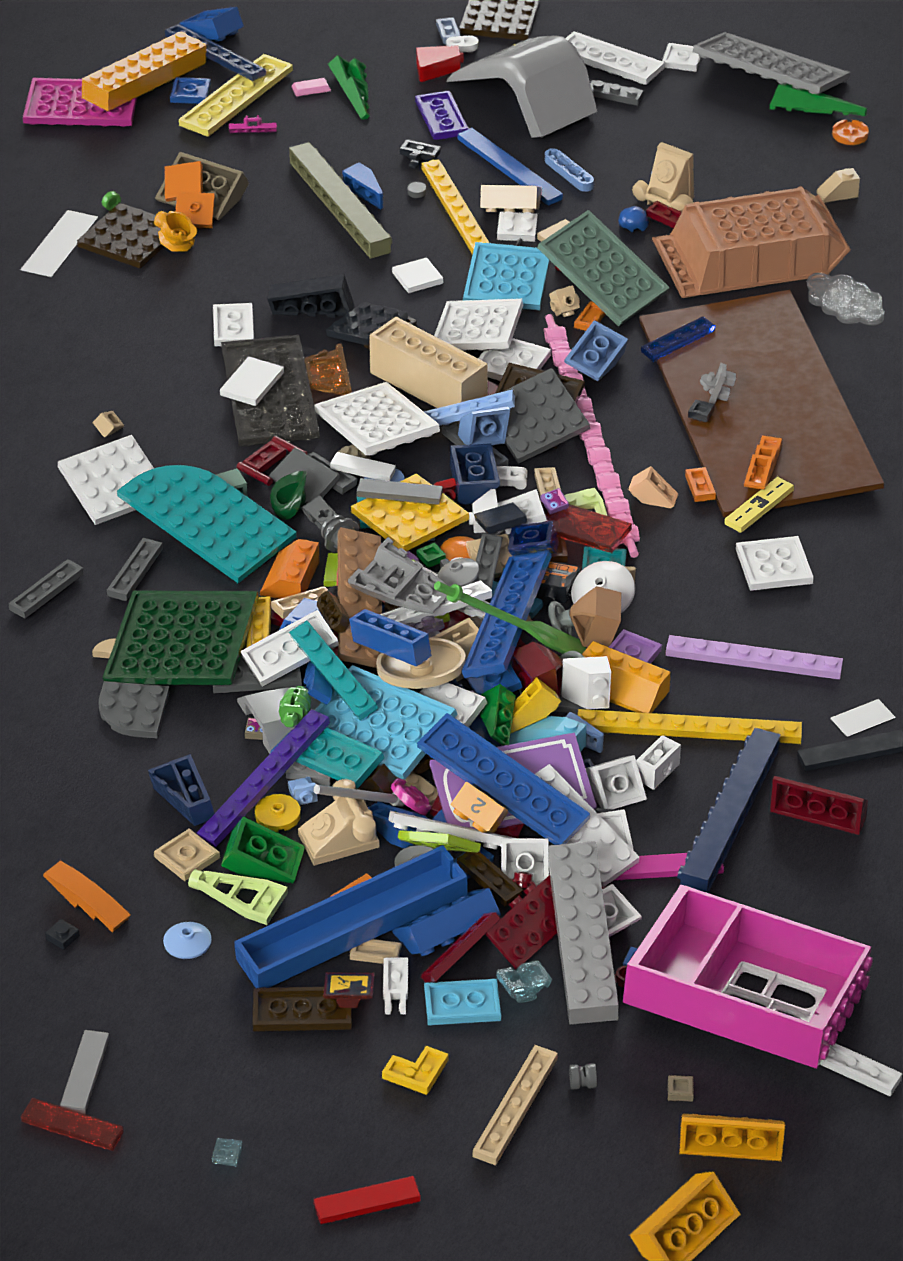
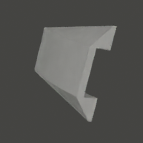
[348,537,447,614]
[237,686,321,754]

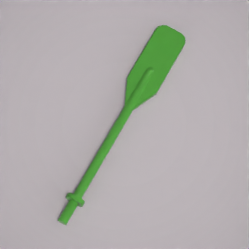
[434,581,586,658]

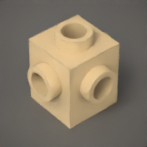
[549,285,580,317]

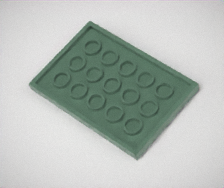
[537,210,670,326]

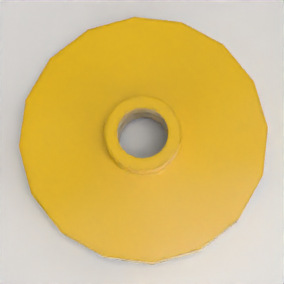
[255,794,300,832]

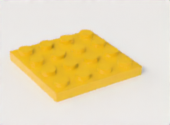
[351,473,469,551]

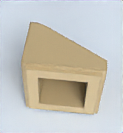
[93,411,124,437]

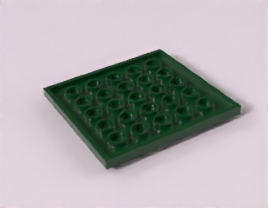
[103,591,259,685]

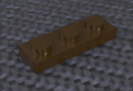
[457,852,523,907]

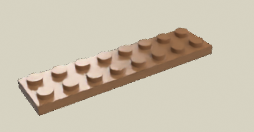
[338,527,382,668]

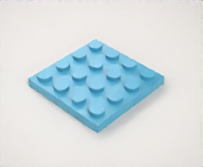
[463,242,550,310]

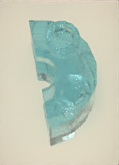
[496,960,552,1003]

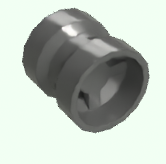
[569,1063,597,1090]

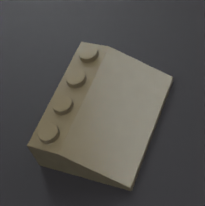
[155,152,249,220]

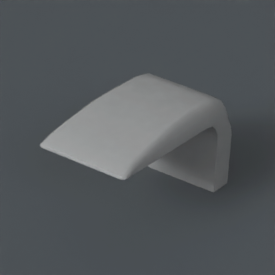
[447,36,597,137]

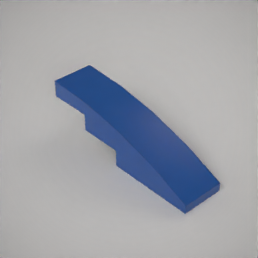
[303,661,333,705]

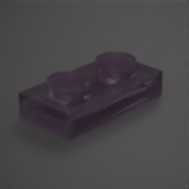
[405,616,445,634]

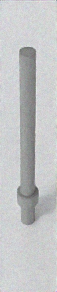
[313,785,405,807]

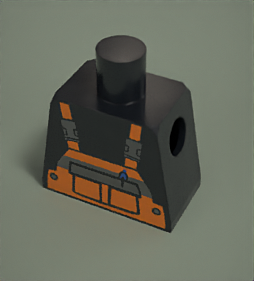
[537,562,580,606]

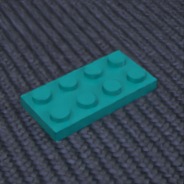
[295,727,385,789]

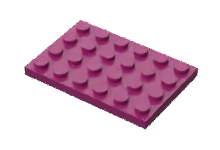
[23,78,137,127]

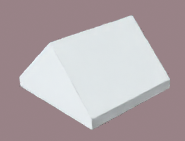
[501,839,549,886]
[602,884,642,937]

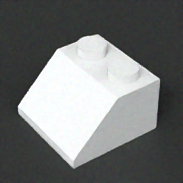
[561,656,611,709]
[585,755,647,809]

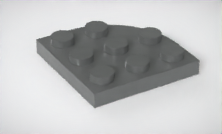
[99,681,170,739]

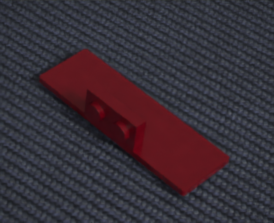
[486,875,605,969]

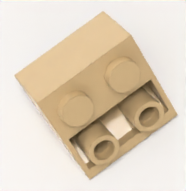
[432,618,479,681]

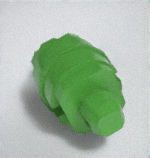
[279,686,312,728]

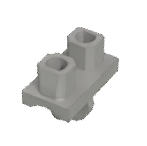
[700,363,736,404]

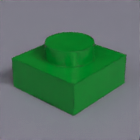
[417,543,446,568]

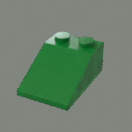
[221,817,305,883]

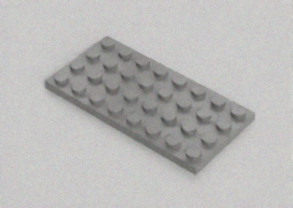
[692,32,850,94]

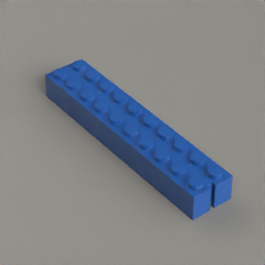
[234,845,467,988]

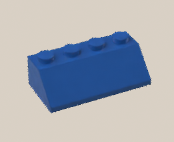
[392,888,500,956]

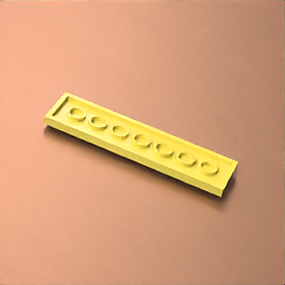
[179,54,293,136]

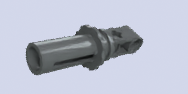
[302,496,359,553]

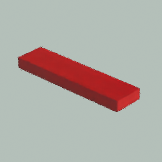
[314,1176,420,1224]

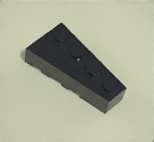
[267,274,354,318]

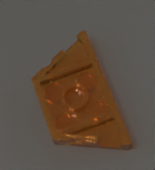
[305,344,351,395]

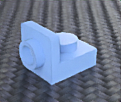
[288,777,317,805]

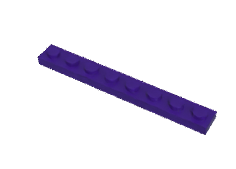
[197,709,331,847]

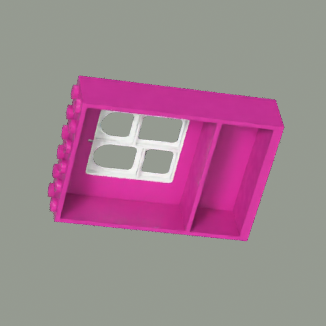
[623,885,873,1069]

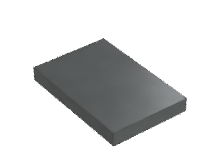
[269,447,340,504]

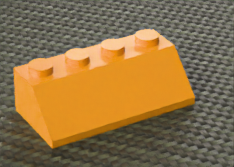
[582,641,671,713]
[679,1114,785,1161]
[630,1172,740,1261]

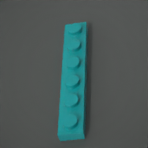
[289,621,378,721]

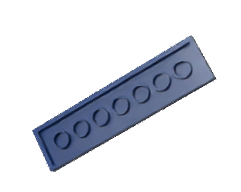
[417,713,590,845]

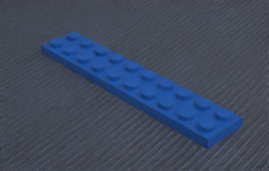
[462,550,552,678]

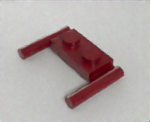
[236,436,308,486]

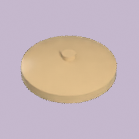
[376,638,466,689]

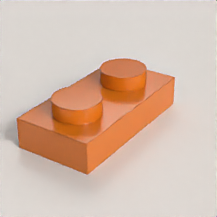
[685,467,716,502]

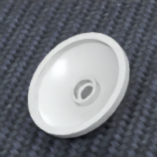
[571,561,635,613]

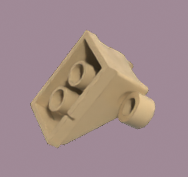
[632,142,694,212]
[298,779,379,866]

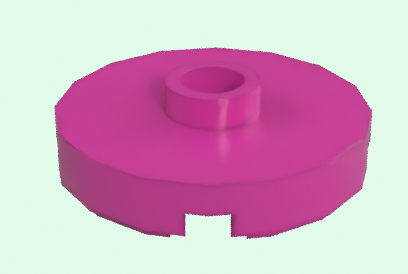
[391,778,432,815]

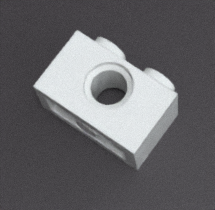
[636,735,681,789]

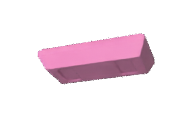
[292,78,331,97]

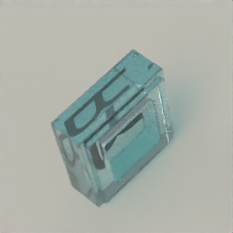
[212,1138,242,1166]

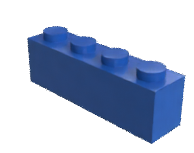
[349,609,432,667]

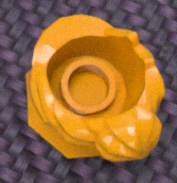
[154,211,197,252]

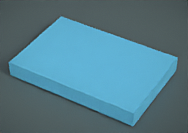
[424,979,501,1025]

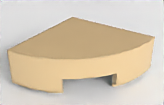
[92,639,116,658]

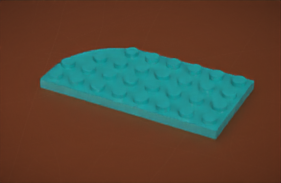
[117,465,297,583]

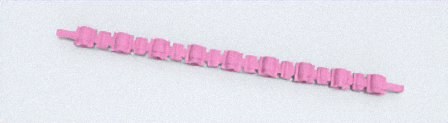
[544,314,640,558]

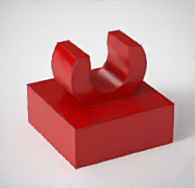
[434,478,457,501]

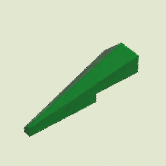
[328,55,370,119]
[770,83,867,116]

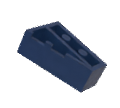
[148,754,215,826]

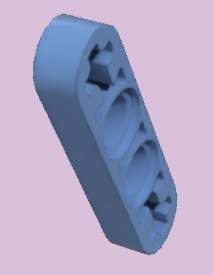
[545,149,594,191]

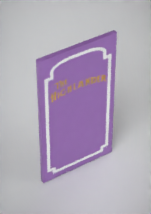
[429,732,597,830]

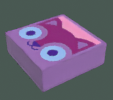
[540,488,569,515]

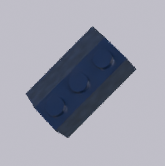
[450,443,500,504]

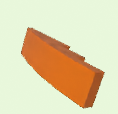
[744,436,782,490]
[43,860,131,932]

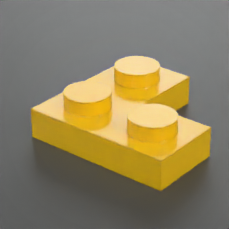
[382,1046,448,1095]

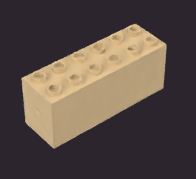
[370,317,488,408]

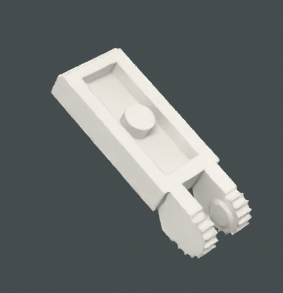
[383,958,408,1014]

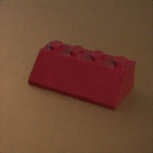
[770,776,868,835]

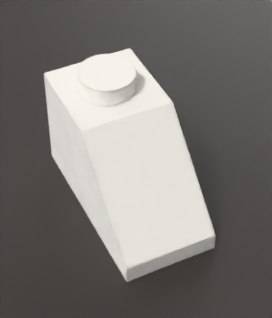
[469,489,498,533]

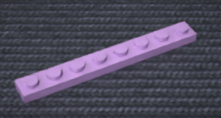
[666,635,843,679]

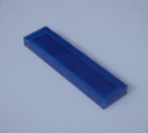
[641,316,715,361]

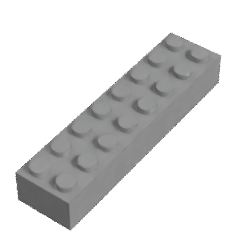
[548,841,618,1025]

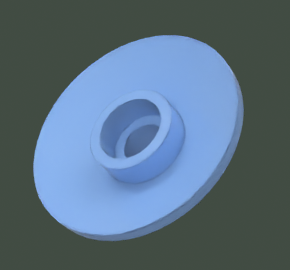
[164,922,211,959]

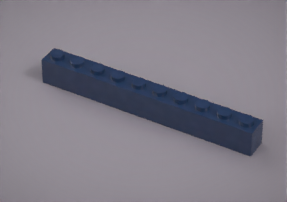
[677,728,781,893]

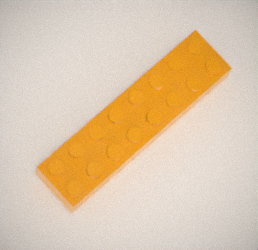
[82,32,206,111]

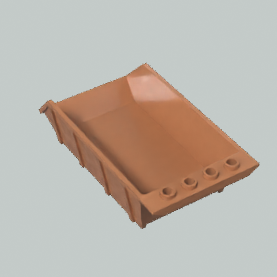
[652,186,851,298]

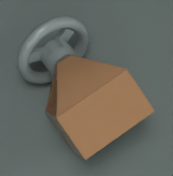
[548,586,621,647]

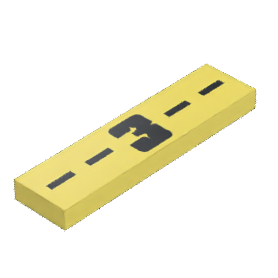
[725,477,794,533]

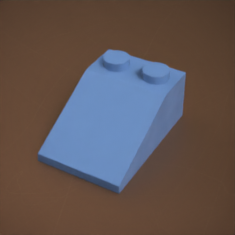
[564,320,628,381]

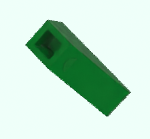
[480,684,516,746]

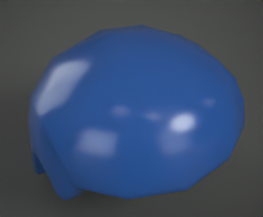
[618,206,649,232]

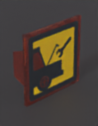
[323,973,374,1008]

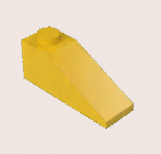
[511,677,561,733]

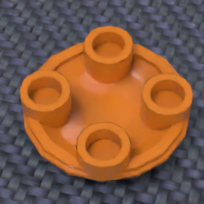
[440,536,474,561]

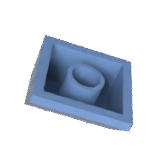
[458,407,510,445]

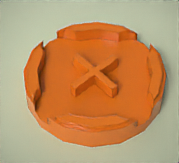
[832,120,869,145]

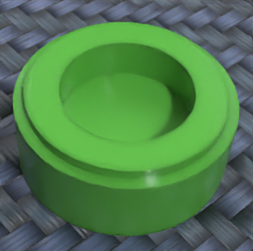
[102,191,121,211]

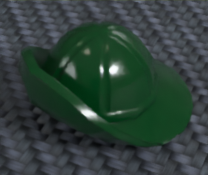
[270,471,307,520]

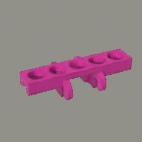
[229,115,277,133]

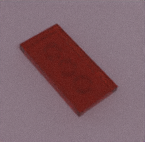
[537,504,632,553]

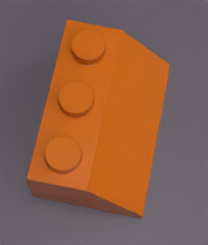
[260,539,320,599]

